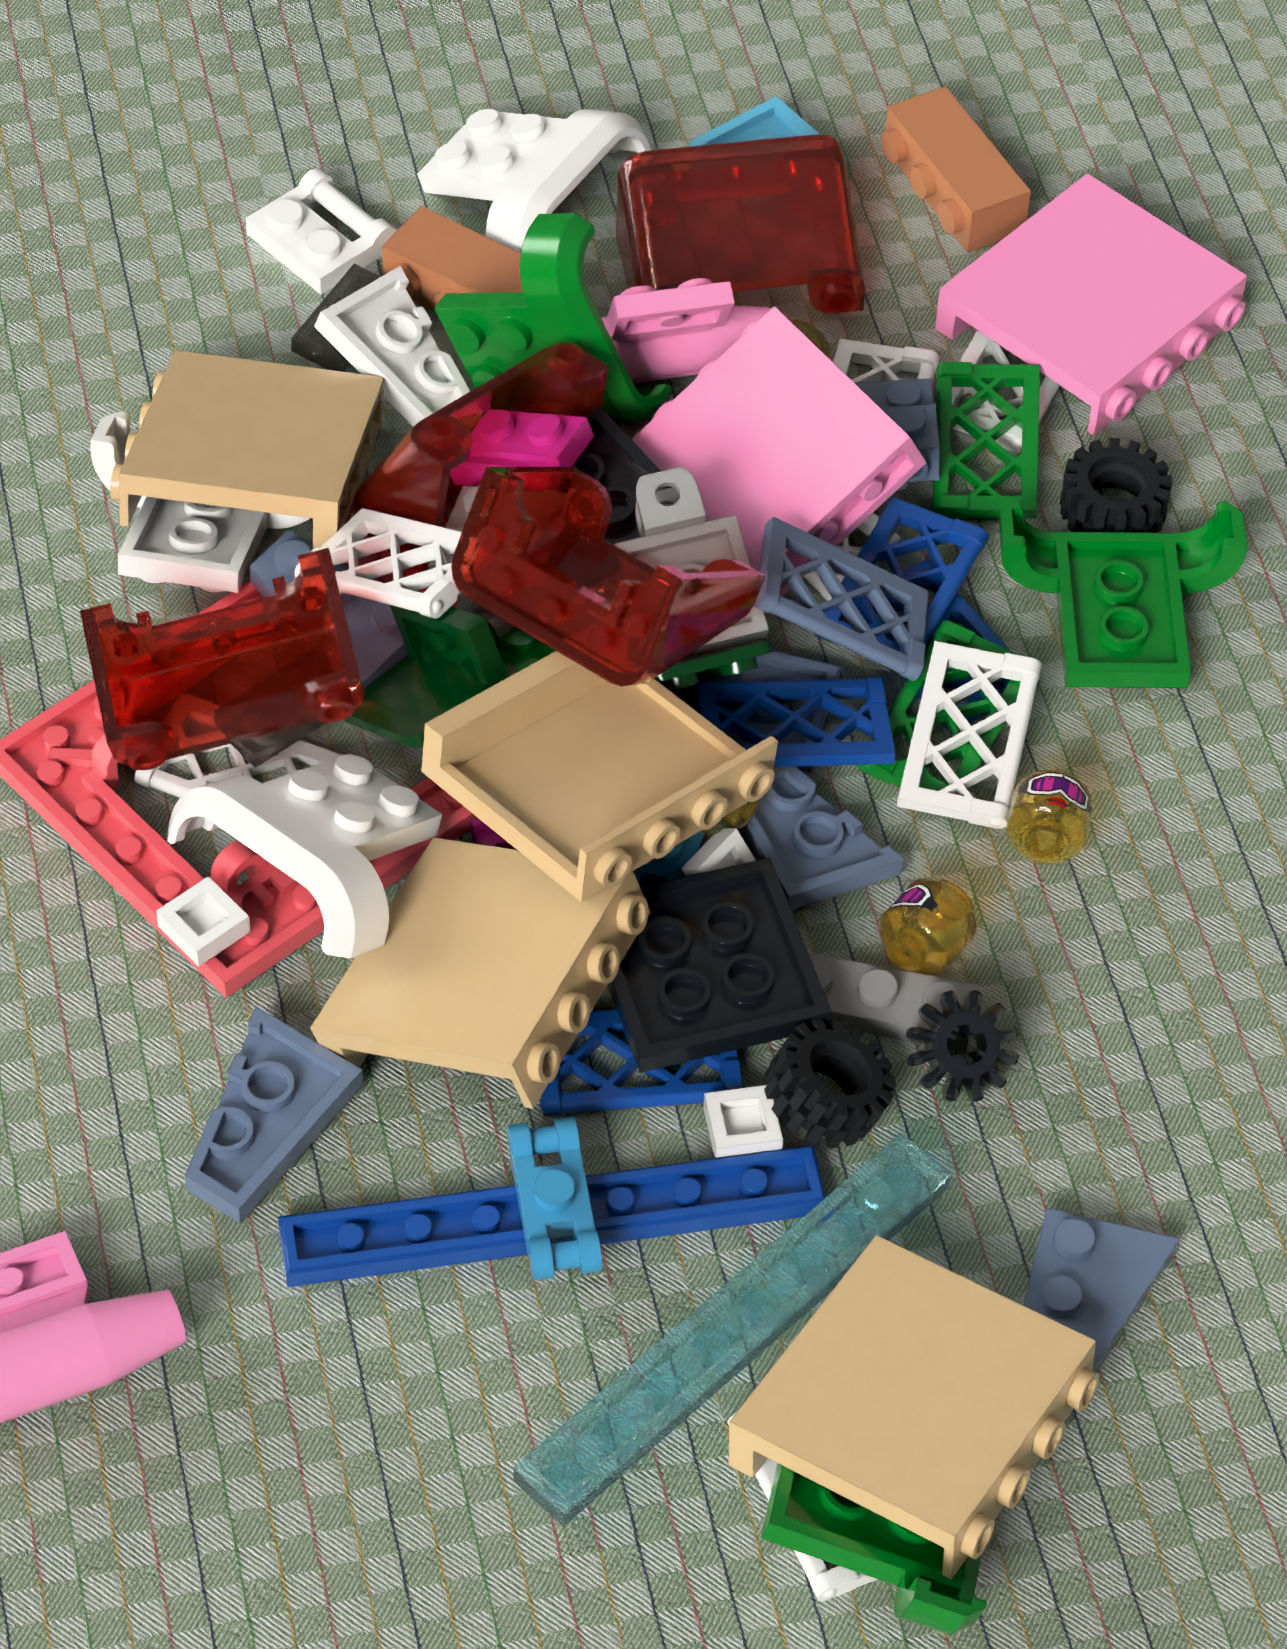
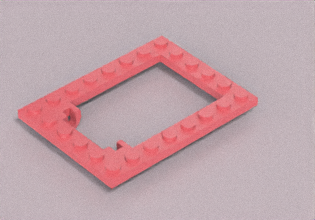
[0,501,493,998]

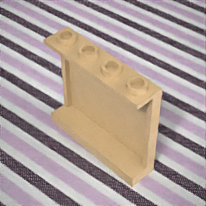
[110,350,384,550]
[421,617,778,902]
[310,837,651,1109]
[729,1235,1099,1580]

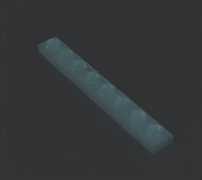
[514,1133,951,1527]

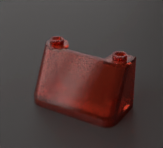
[616,134,865,314]
[351,342,609,573]
[451,467,766,687]
[80,548,365,770]

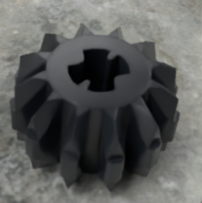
[906,990,1019,1102]

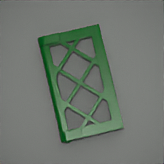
[931,362,1040,520]
[857,621,1021,791]

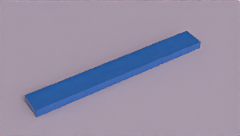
[278,1145,827,1287]

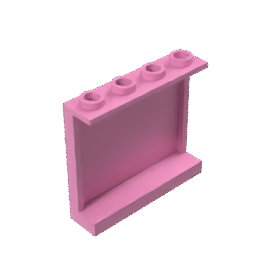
[935,173,1247,436]
[631,306,927,613]

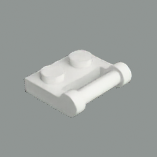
[246,168,397,295]

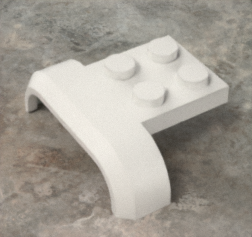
[417,109,653,253]
[90,411,310,593]
[167,753,442,959]

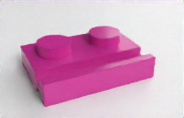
[446,409,594,488]

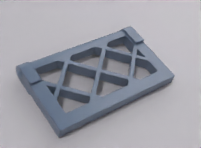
[753,516,929,681]

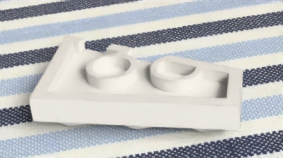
[314,266,480,448]

